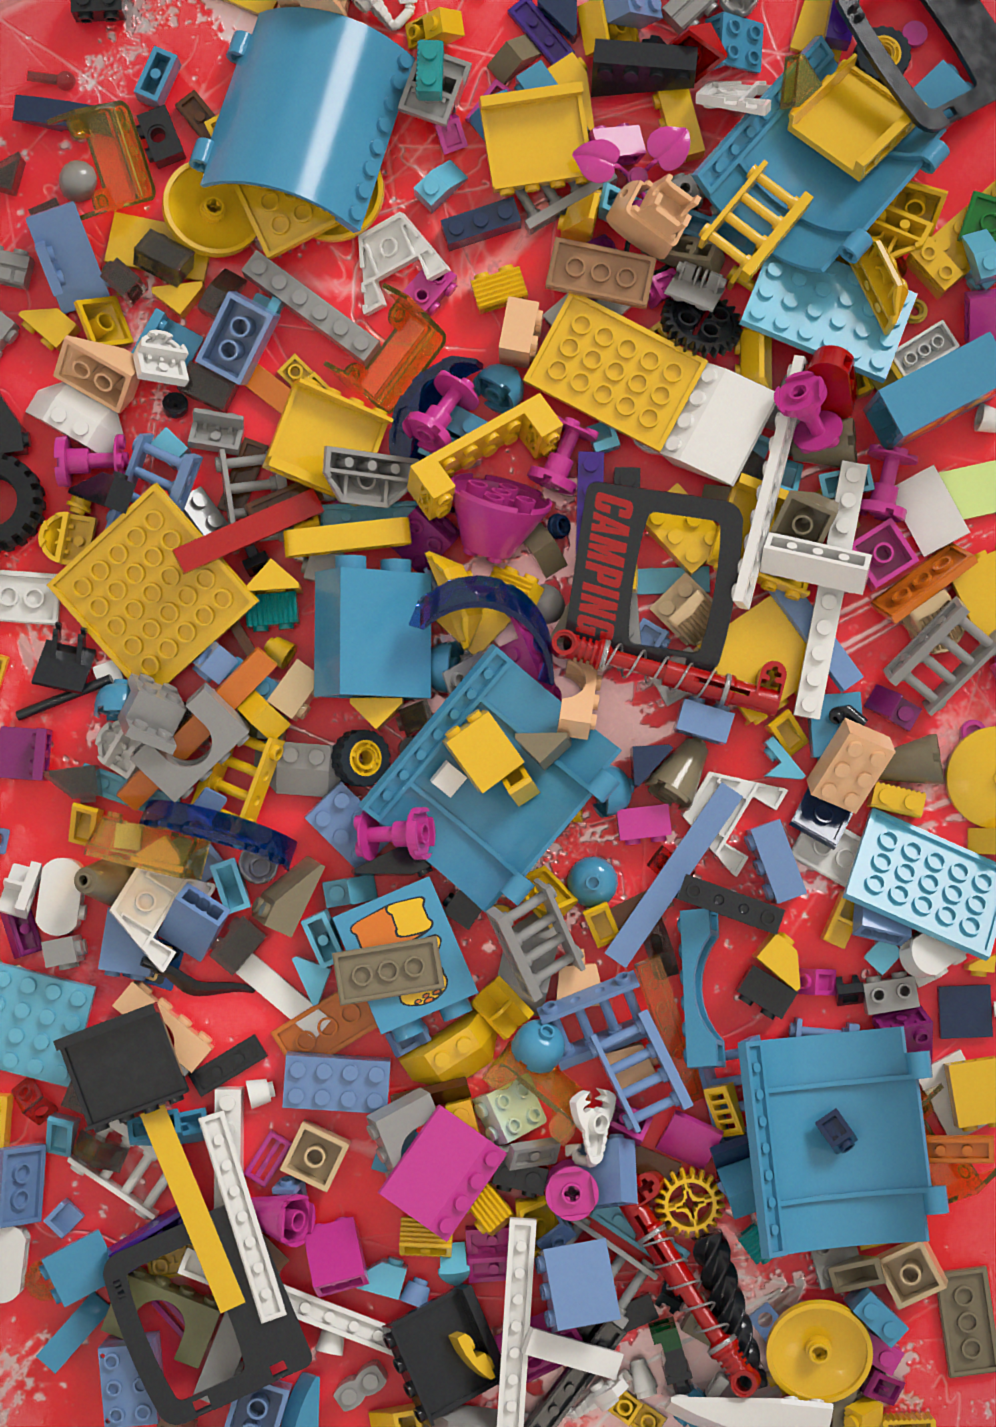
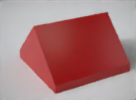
[669,22,728,83]

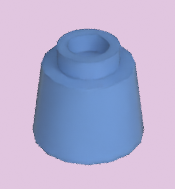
[399,1276,430,1307]

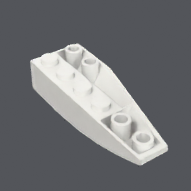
[665,1395,833,1427]

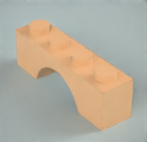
[557,657,602,740]
[112,981,215,1073]

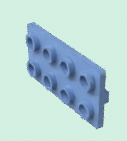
[26,201,110,314]

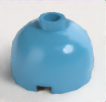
[473,363,524,414]
[431,641,464,693]
[93,679,131,721]
[592,765,634,818]
[567,856,618,908]
[511,1019,565,1073]

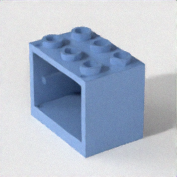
[534,1238,621,1333]
[98,1330,164,1427]

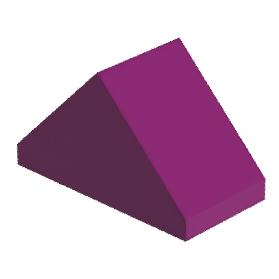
[859,1365,906,1406]

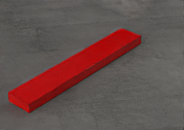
[172,488,324,575]

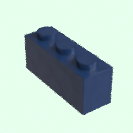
[440,197,521,252]

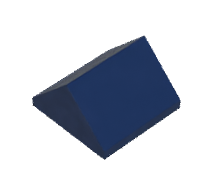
[630,745,673,788]

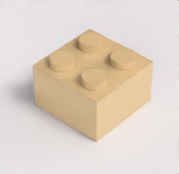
[267,659,320,722]
[280,1119,351,1192]
[877,1241,948,1310]

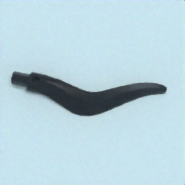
[140,956,255,996]

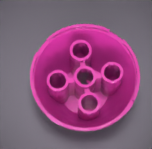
[451,473,552,564]

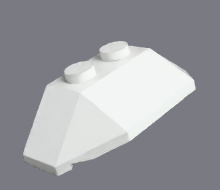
[25,382,123,453]

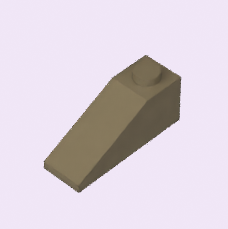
[640,235,726,278]

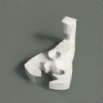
[352,0,417,31]
[565,1088,617,1168]
[551,1369,633,1420]

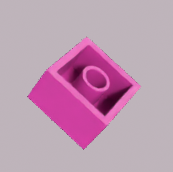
[852,517,920,592]

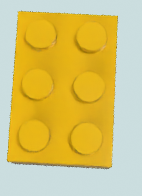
[645,483,718,576]

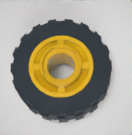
[853,26,911,86]
[331,730,391,787]

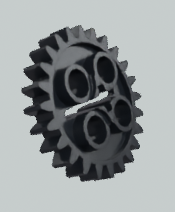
[660,296,743,358]

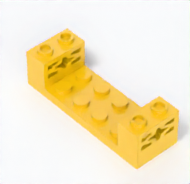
[904,180,996,300]
[407,393,563,521]

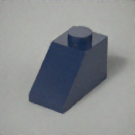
[537,0,577,45]

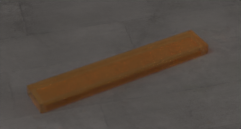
[634,955,705,1103]

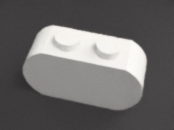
[35,858,87,936]
[899,931,967,979]
[0,1225,31,1303]

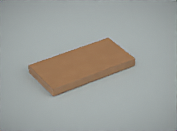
[545,237,656,309]

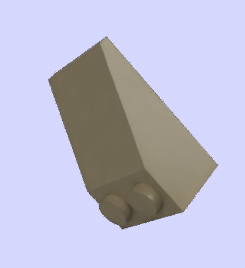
[251,856,326,938]

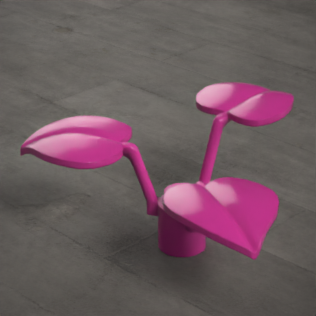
[572,126,690,207]

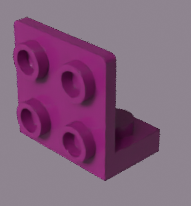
[391,505,460,573]
[0,726,53,781]
[872,1005,933,1064]

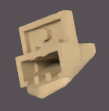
[649,572,713,646]
[900,590,965,654]

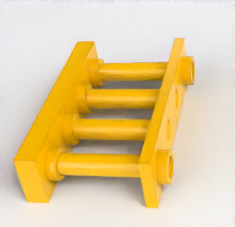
[698,160,814,284]
[189,736,285,838]

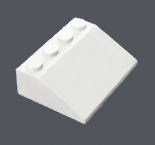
[659,363,776,487]

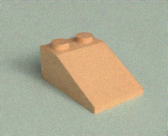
[53,335,140,414]

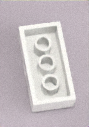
[893,320,960,377]

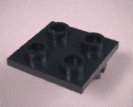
[31,622,97,695]

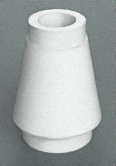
[630,1358,658,1400]

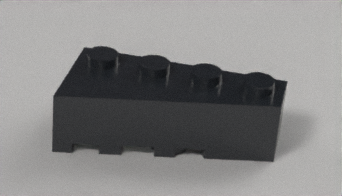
[591,38,698,97]

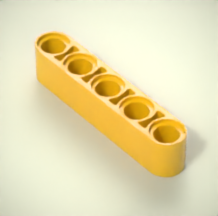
[283,517,412,558]

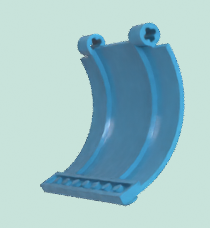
[189,7,415,233]
[691,35,950,273]
[358,644,622,913]
[738,1026,949,1259]

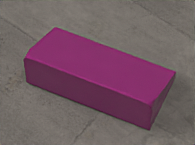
[0,908,42,959]

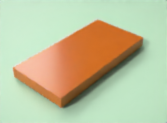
[870,543,978,624]
[270,991,377,1058]

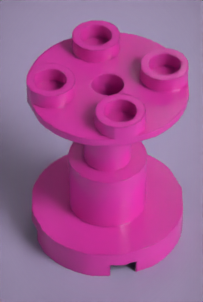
[402,370,480,453]
[774,371,843,454]
[527,416,599,496]
[54,434,129,487]
[859,444,918,522]
[354,807,436,861]
[545,1159,599,1221]

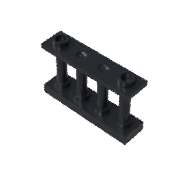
[674,874,785,935]

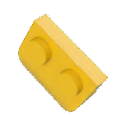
[38,512,98,566]

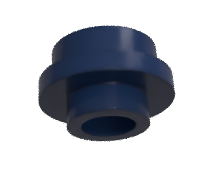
[547,513,571,539]

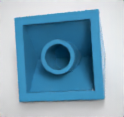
[717,1157,756,1219]

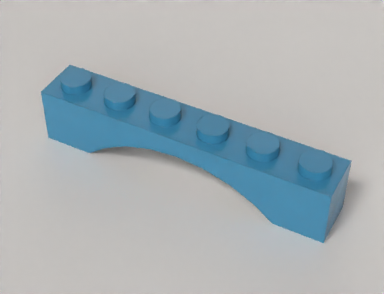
[677,908,726,1069]

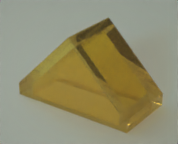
[780,54,822,110]

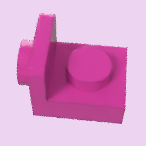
[432,114,468,155]
[648,268,676,309]
[796,968,836,996]

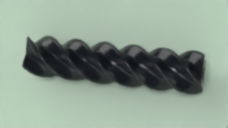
[691,1230,768,1389]

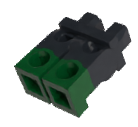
[648,1316,693,1395]

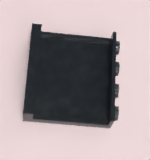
[53,1002,190,1133]
[381,1283,501,1427]

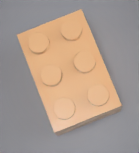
[499,296,543,369]
[806,718,895,814]

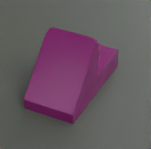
[864,684,922,732]

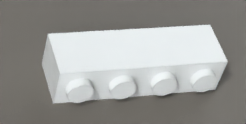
[760,532,872,595]

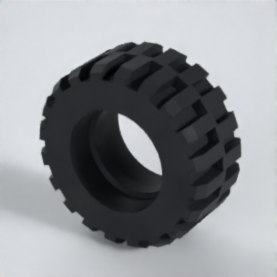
[0,453,46,553]

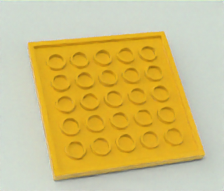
[47,483,259,685]

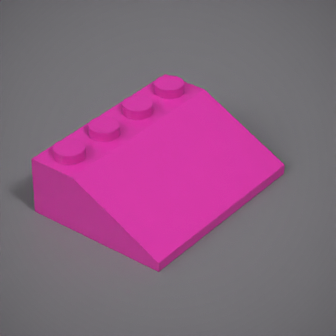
[378,1105,508,1242]

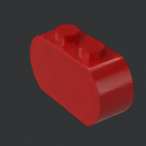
[804,345,858,420]

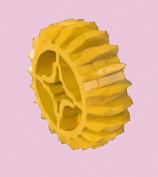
[654,1166,725,1238]

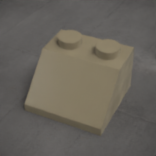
[770,490,839,544]

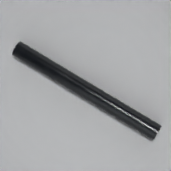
[16,674,114,721]

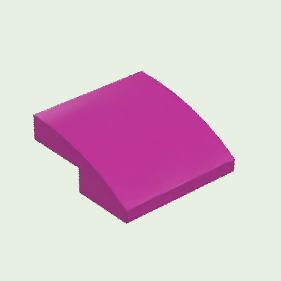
[655,1110,723,1169]
[465,1223,509,1283]

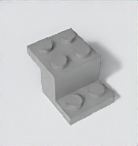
[398,54,472,127]
[117,673,186,755]

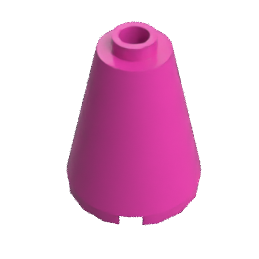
[251,1194,316,1247]

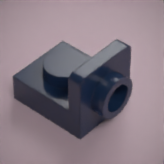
[815,1108,858,1154]

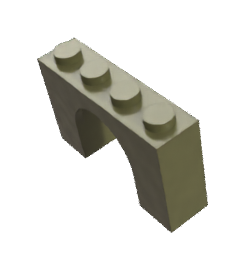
[101,1266,220,1369]

